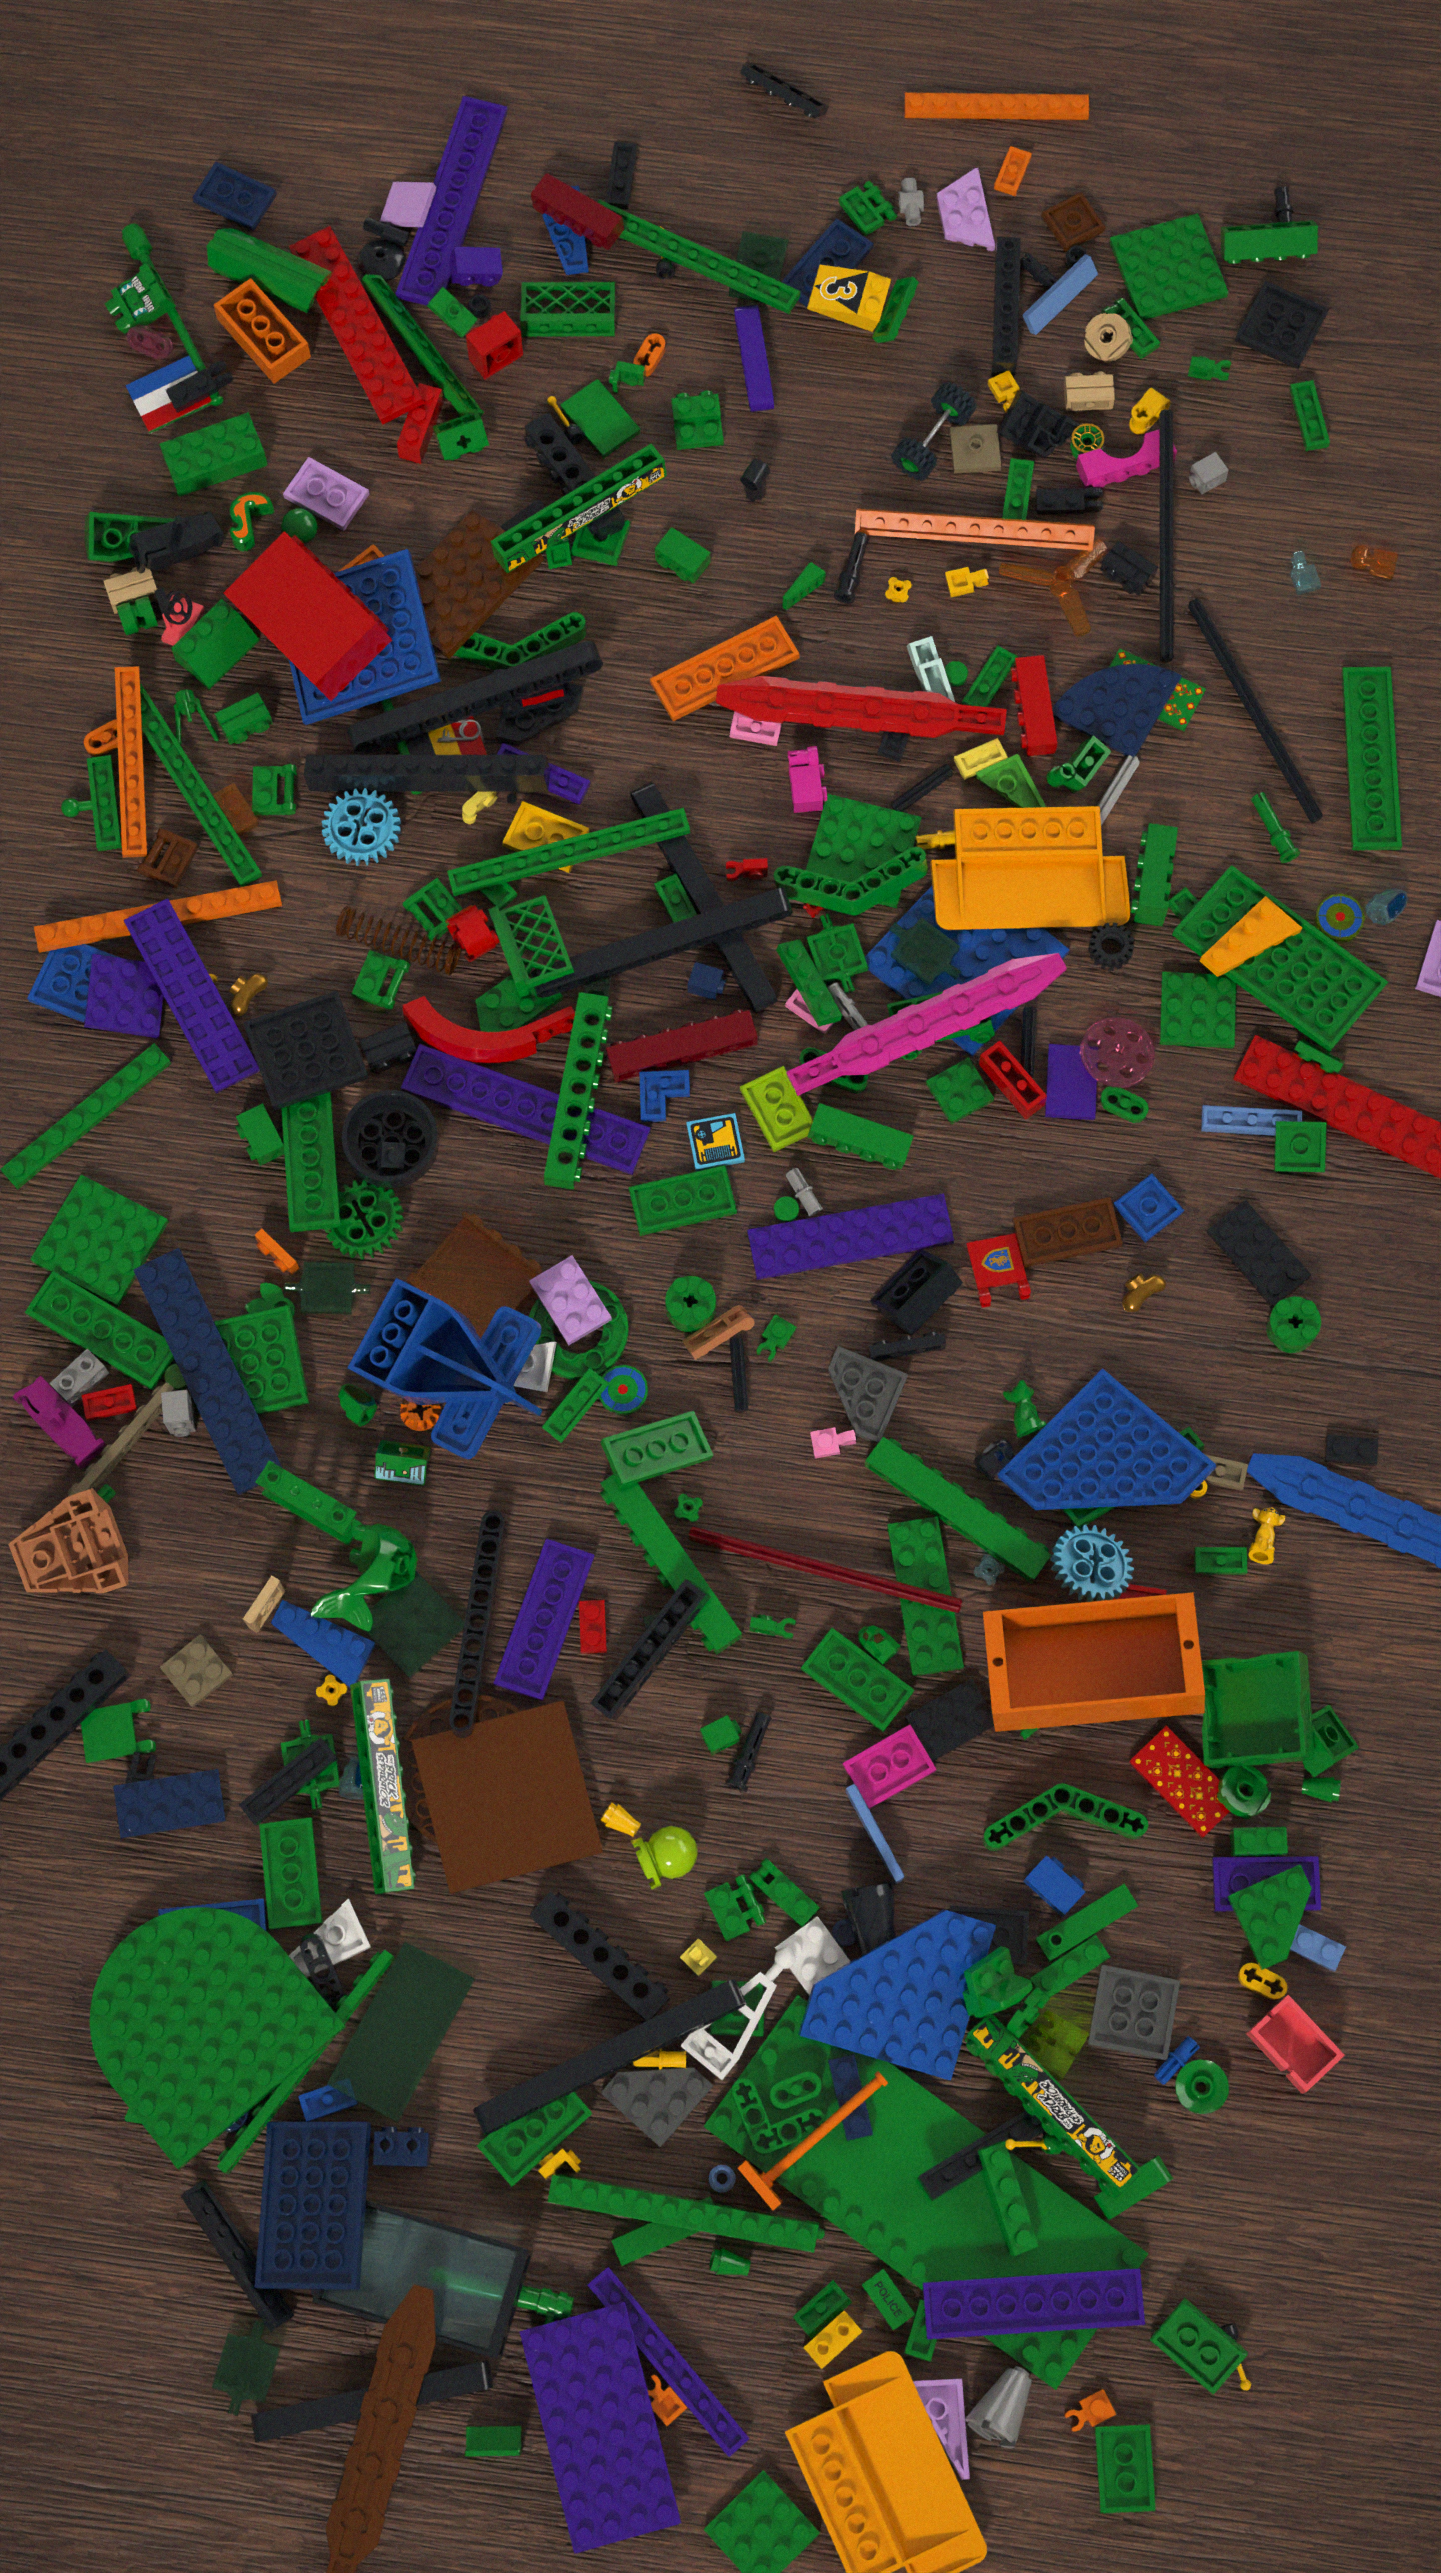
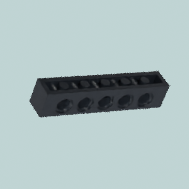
[991,236,1021,377]
[524,412,625,541]
[590,1579,711,1720]
[529,1891,670,2021]

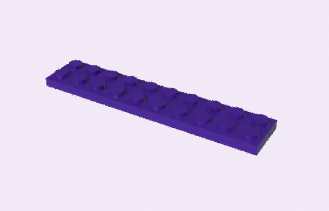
[396,96,508,305]
[401,1044,651,1175]

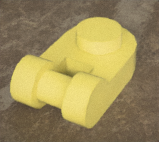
[462,791,497,824]

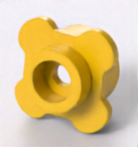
[885,577,912,602]
[316,1675,347,1706]

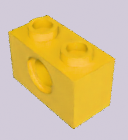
[803,2310,862,2369]

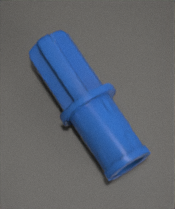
[1154,2036,1200,2085]

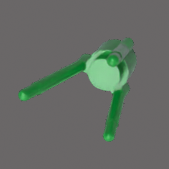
[174,689,219,745]

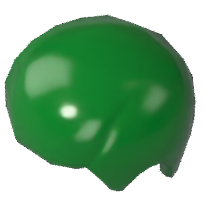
[281,508,318,544]

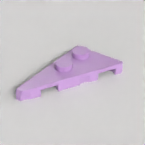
[913,2379,970,2480]

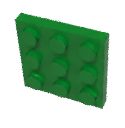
[1159,972,1236,1048]
[703,2470,820,2573]

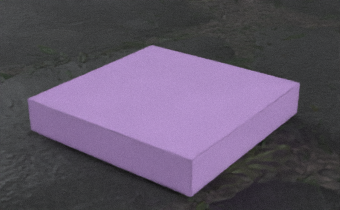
[380,182,436,227]

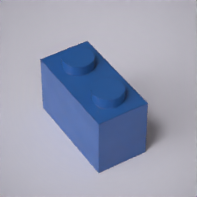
[1023,1855,1086,1917]

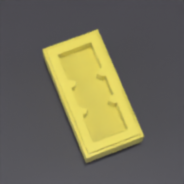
[954,738,1008,780]

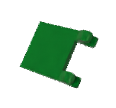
[81,1699,156,1763]

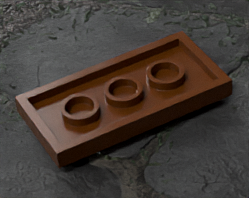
[1012,1197,1123,1267]

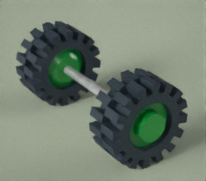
[891,382,977,481]

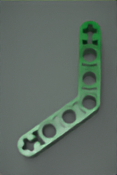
[454,612,586,670]
[773,847,928,915]
[982,1783,1148,1851]

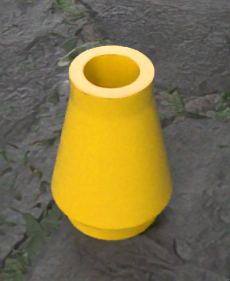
[600,1802,641,1837]

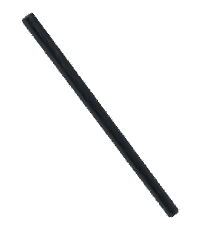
[1159,409,1173,662]
[1188,598,1323,823]

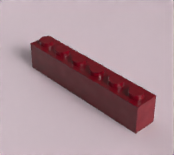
[606,1009,758,1083]

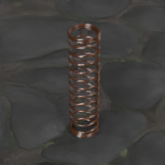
[336,906,461,976]

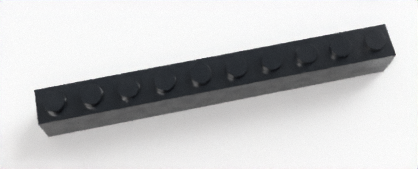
[304,755,551,792]

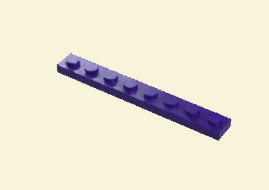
[588,2267,750,2457]

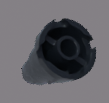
[841,1882,896,1956]

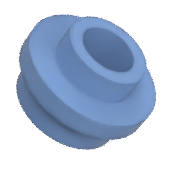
[709,2165,736,2193]

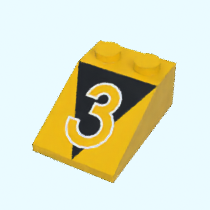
[807,265,891,332]

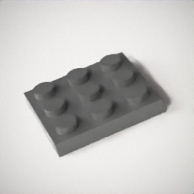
[1087,1965,1180,2061]

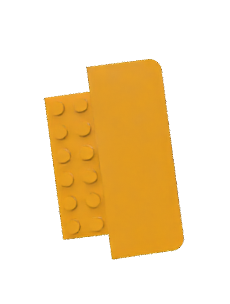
[930,806,1130,930]
[785,2351,987,2573]

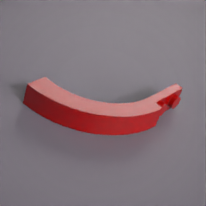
[402,996,575,1063]

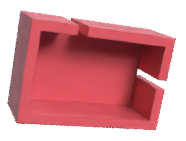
[1246,1995,1345,2094]

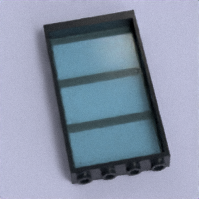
[311,2200,533,2359]

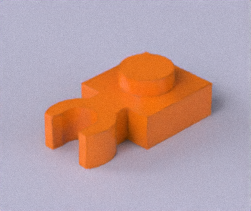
[648,2375,688,2426]
[1064,2389,1116,2432]

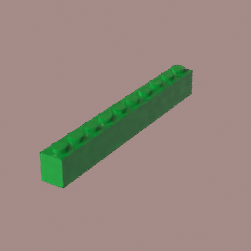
[547,2173,819,2253]

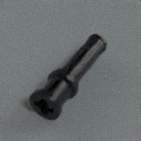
[834,532,869,604]
[725,1712,772,1792]

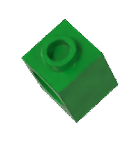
[700,1715,742,1756]

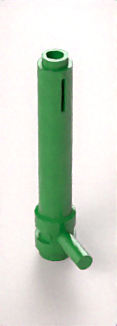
[428,2265,574,2325]

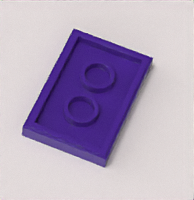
[1045,1044,1098,1120]

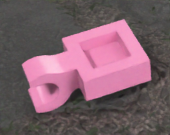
[810,1427,856,1458]

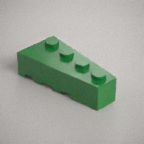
[1130,823,1178,927]

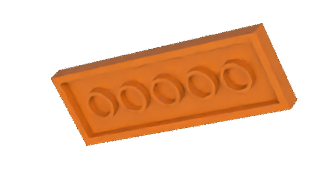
[650,615,800,722]

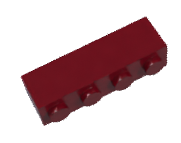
[530,173,624,251]

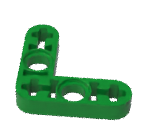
[731,2078,826,2155]

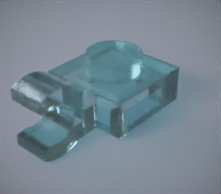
[1290,551,1321,595]

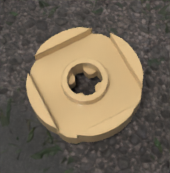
[1084,313,1133,363]

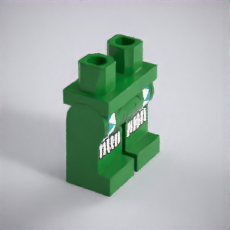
[105,263,176,334]

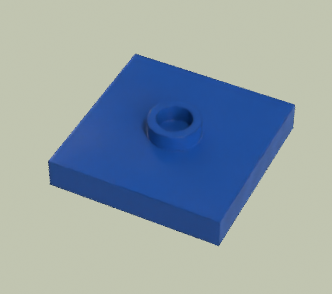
[1113,1173,1184,1243]

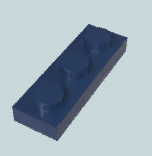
[828,2055,873,2141]

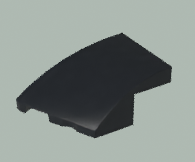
[996,390,1080,458]

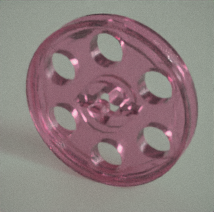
[1080,1017,1155,1088]

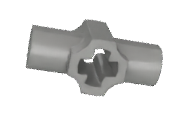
[898,178,924,226]

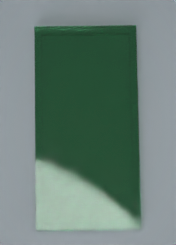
[327,1942,475,2123]

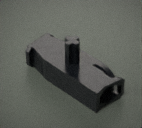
[128,511,224,574]

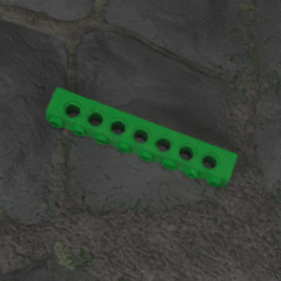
[544,992,613,1190]

